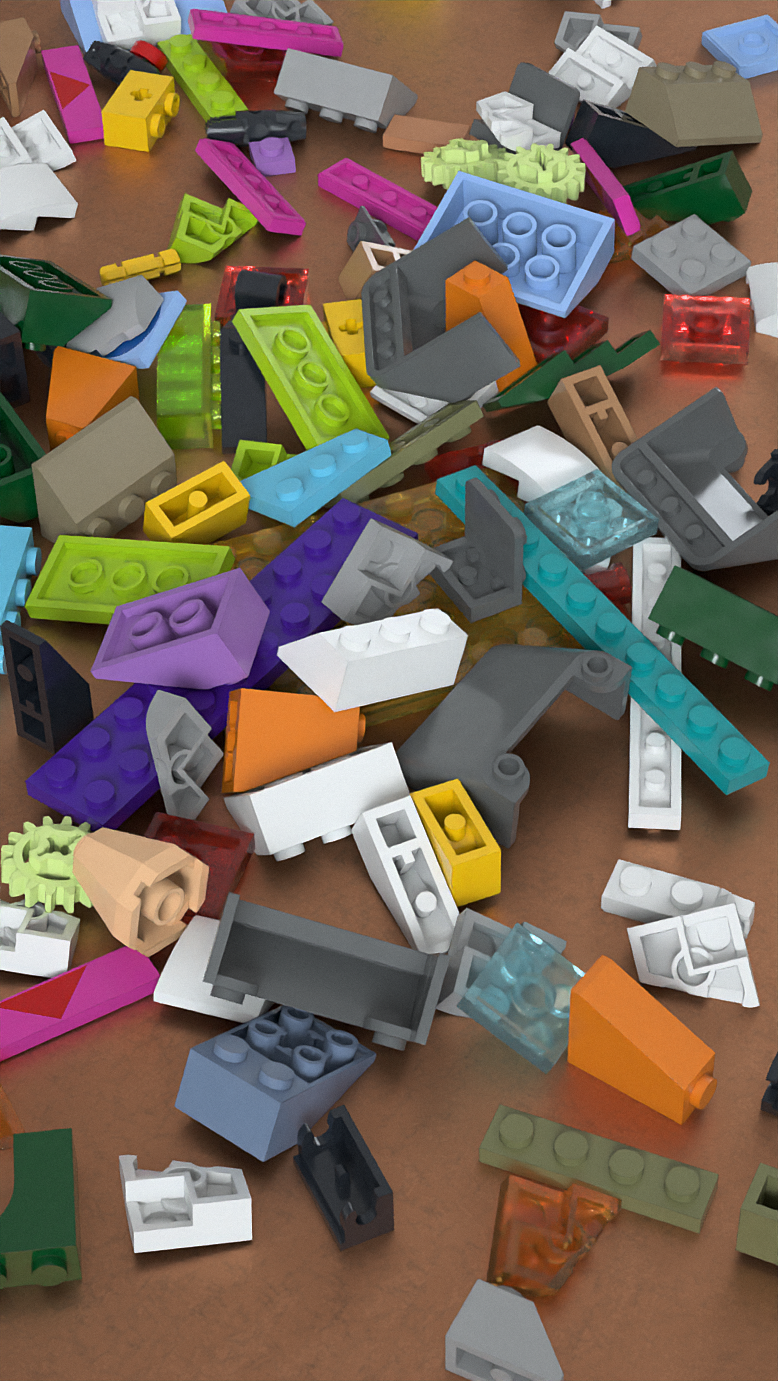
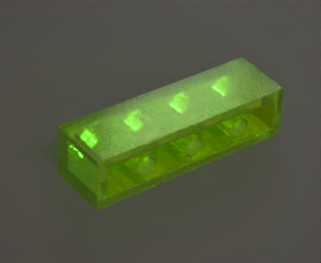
[156,304,222,449]

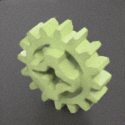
[421,138,506,190]
[497,143,586,204]
[1,816,94,913]

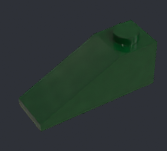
[623,151,752,225]

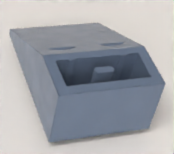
[174,1005,377,1162]

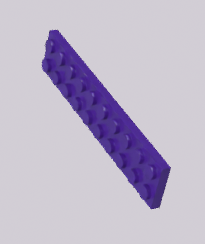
[25,498,419,832]

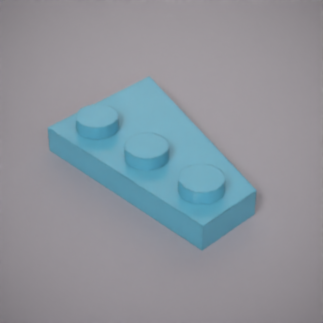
[240,429,391,527]

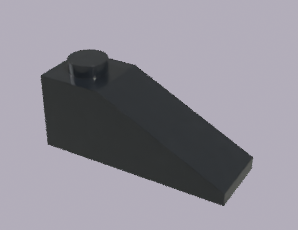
[565,99,697,168]
[220,328,267,454]
[0,620,94,755]

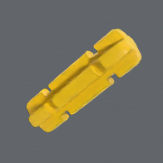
[99,249,181,286]

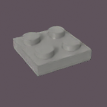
[631,214,752,307]

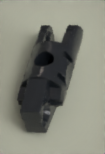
[83,40,161,85]
[204,109,307,147]

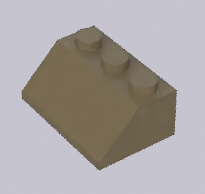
[625,61,763,147]
[32,396,177,544]

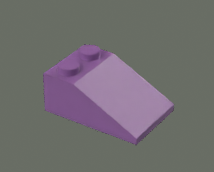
[90,568,270,690]

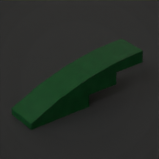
[482,330,660,412]

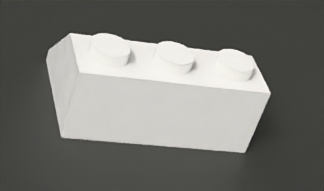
[277,608,468,712]
[223,742,410,861]

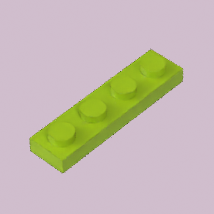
[157,34,248,122]

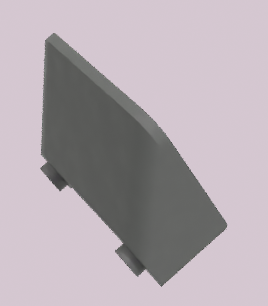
[612,387,778,571]
[396,644,632,848]

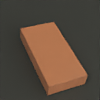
[383,114,470,154]

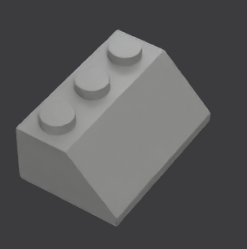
[274,48,418,133]

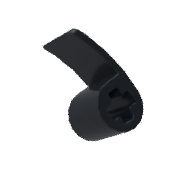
[222,269,287,329]

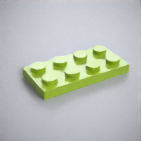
[232,304,390,450]
[24,535,235,624]

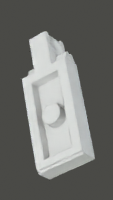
[601,859,755,939]

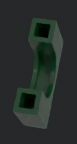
[0,1128,82,1290]

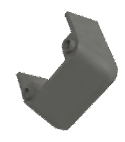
[361,217,521,403]
[202,892,450,1051]

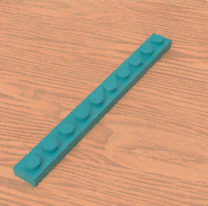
[435,465,770,795]

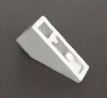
[351,796,459,954]

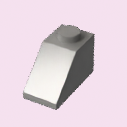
[445,1279,564,1381]

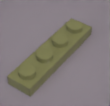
[324,400,484,508]
[479,1104,719,1234]

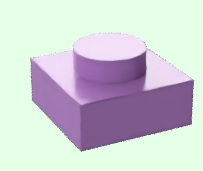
[249,137,296,177]

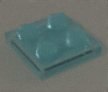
[524,469,659,570]
[456,922,585,1074]

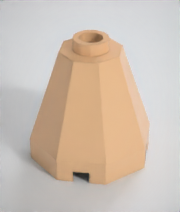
[72,827,209,957]

